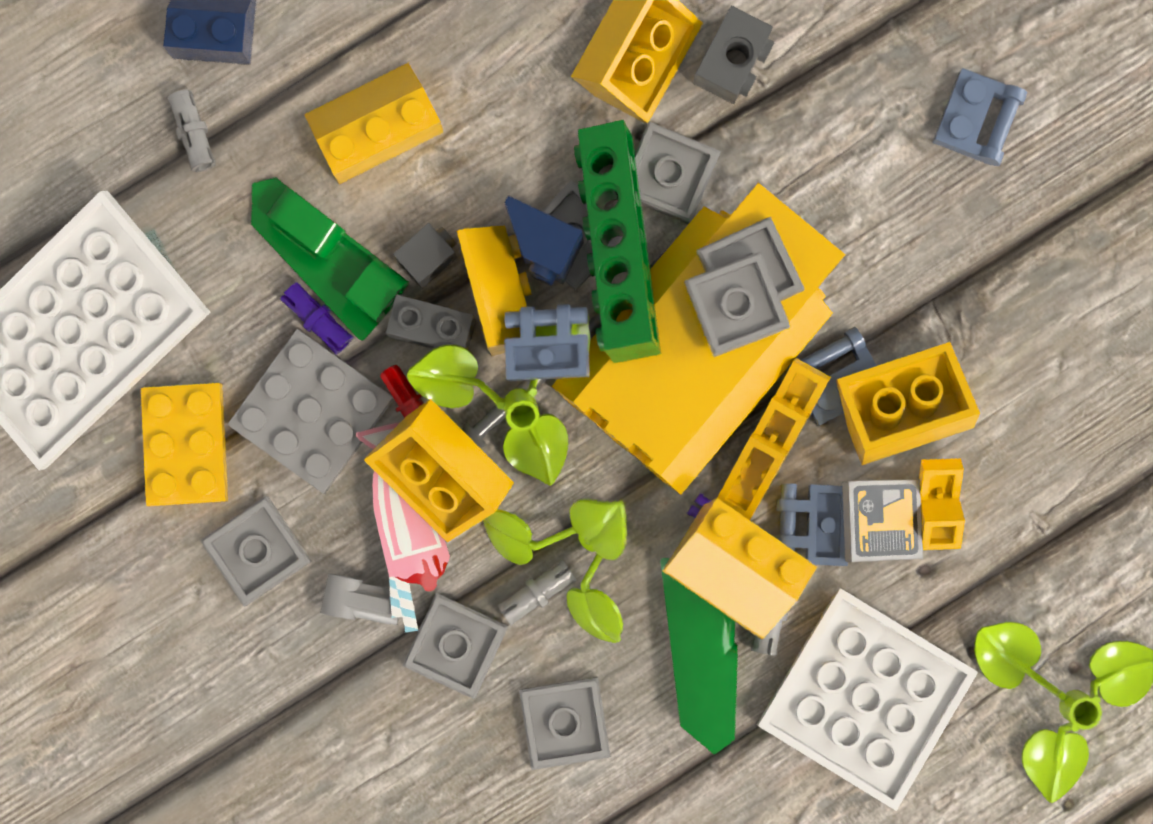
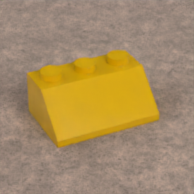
[571,0,703,124]
[304,62,444,184]
[457,225,532,356]
[836,342,980,465]
[364,399,514,542]
[662,498,817,639]

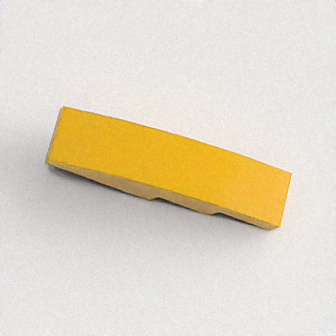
[717,358,831,520]

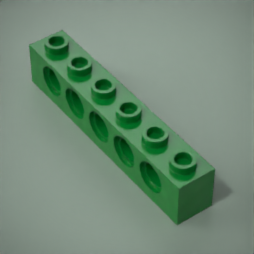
[574,120,661,363]

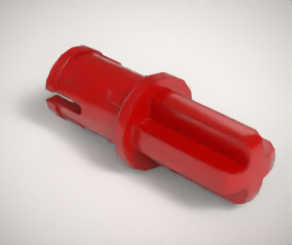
[380,365,424,418]

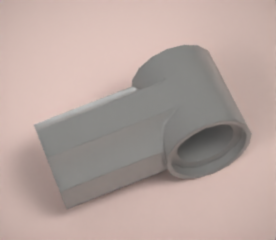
[320,573,399,625]

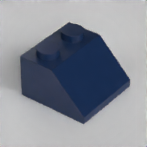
[163,0,257,65]
[505,196,584,286]

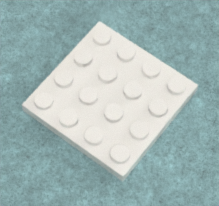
[756,588,978,811]

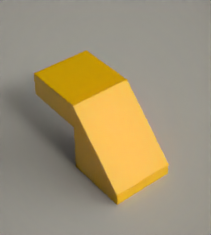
[919,458,965,550]

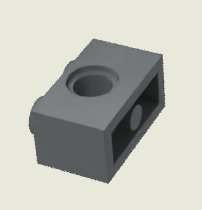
[693,5,775,105]
[386,294,476,350]

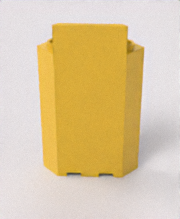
[551,183,846,495]

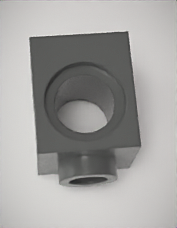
[393,222,457,289]

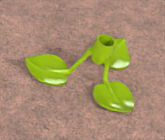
[407,315,590,486]
[483,499,626,643]
[974,622,1153,803]

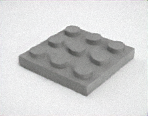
[227,329,394,494]

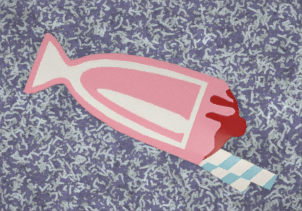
[356,422,450,633]

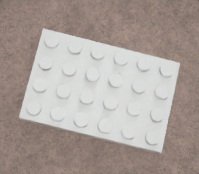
[0,191,211,470]

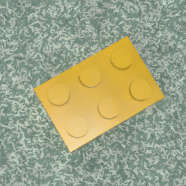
[141,383,228,507]

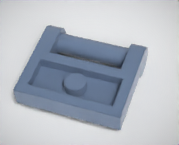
[932,68,1027,166]
[787,327,877,426]

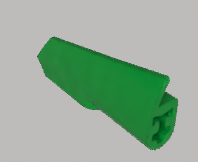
[251,178,409,341]
[660,558,738,755]

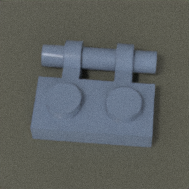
[505,304,590,381]
[775,483,848,566]

